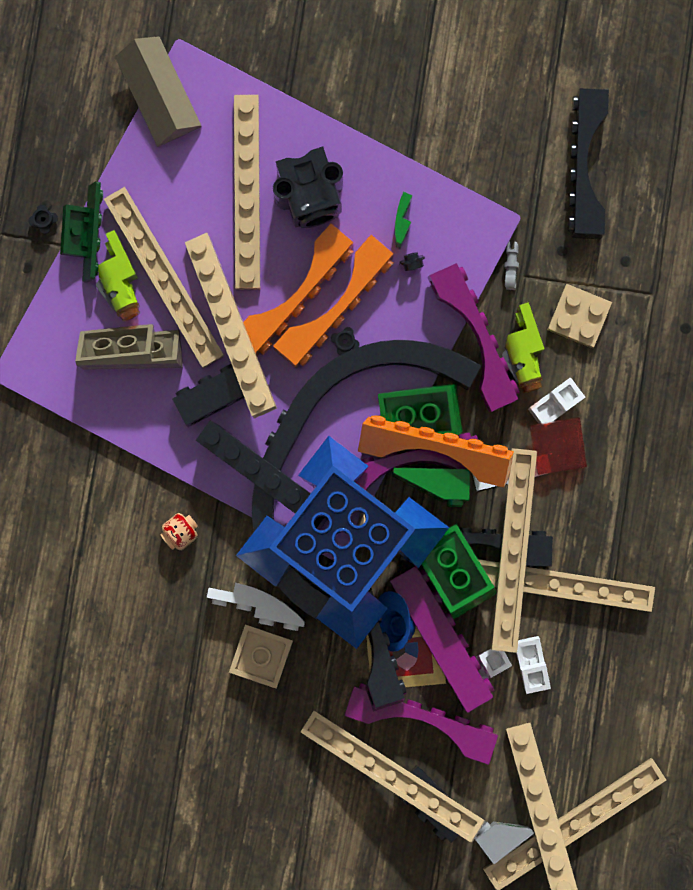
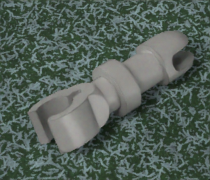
[504,242,519,290]

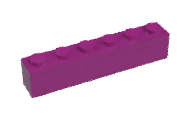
[390,566,495,713]

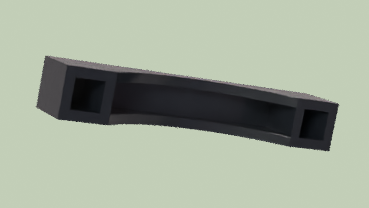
[568,88,609,239]
[196,420,328,530]
[400,528,553,567]
[326,555,407,712]

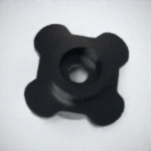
[29,205,58,234]
[399,252,425,271]
[331,327,360,355]

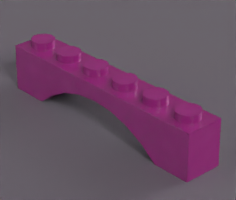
[427,263,519,412]
[356,433,478,491]
[344,683,498,765]

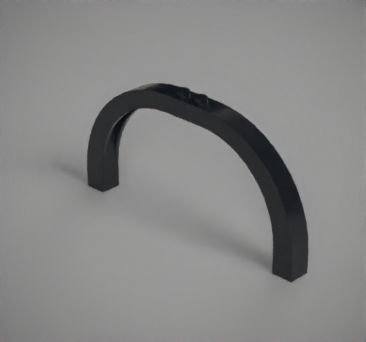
[252,340,481,622]

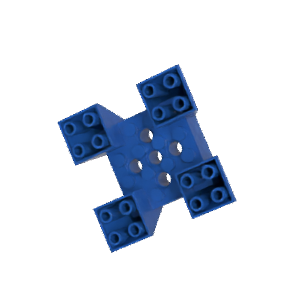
[236,436,449,649]

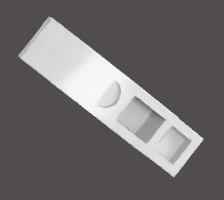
[207,583,305,631]

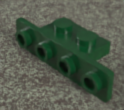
[60,181,103,282]

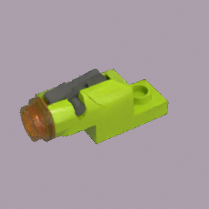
[96,230,140,321]
[502,302,544,393]

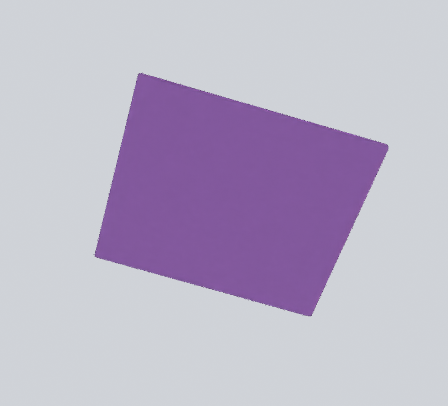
[0,39,520,561]

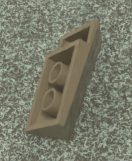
[115,36,202,147]
[75,324,183,370]

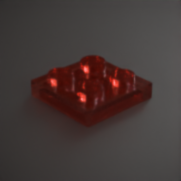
[530,417,587,475]

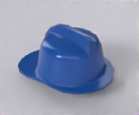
[378,591,416,652]

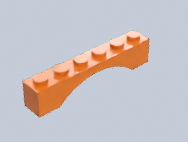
[243,223,354,356]
[273,235,394,369]
[358,415,514,488]

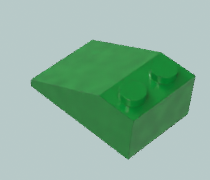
[378,383,462,435]
[392,468,470,507]
[421,524,497,619]

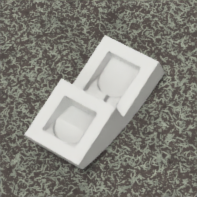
[528,378,585,429]
[516,636,551,694]
[476,649,512,679]

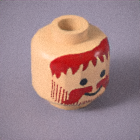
[160,513,198,550]

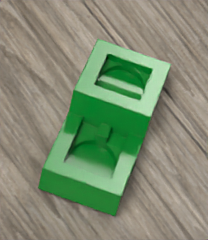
[394,191,412,249]

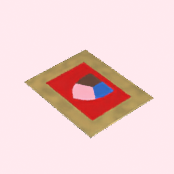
[366,628,446,687]

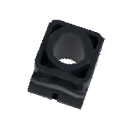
[273,146,343,228]

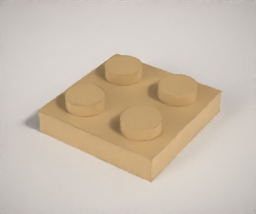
[547,284,612,349]
[229,625,293,689]

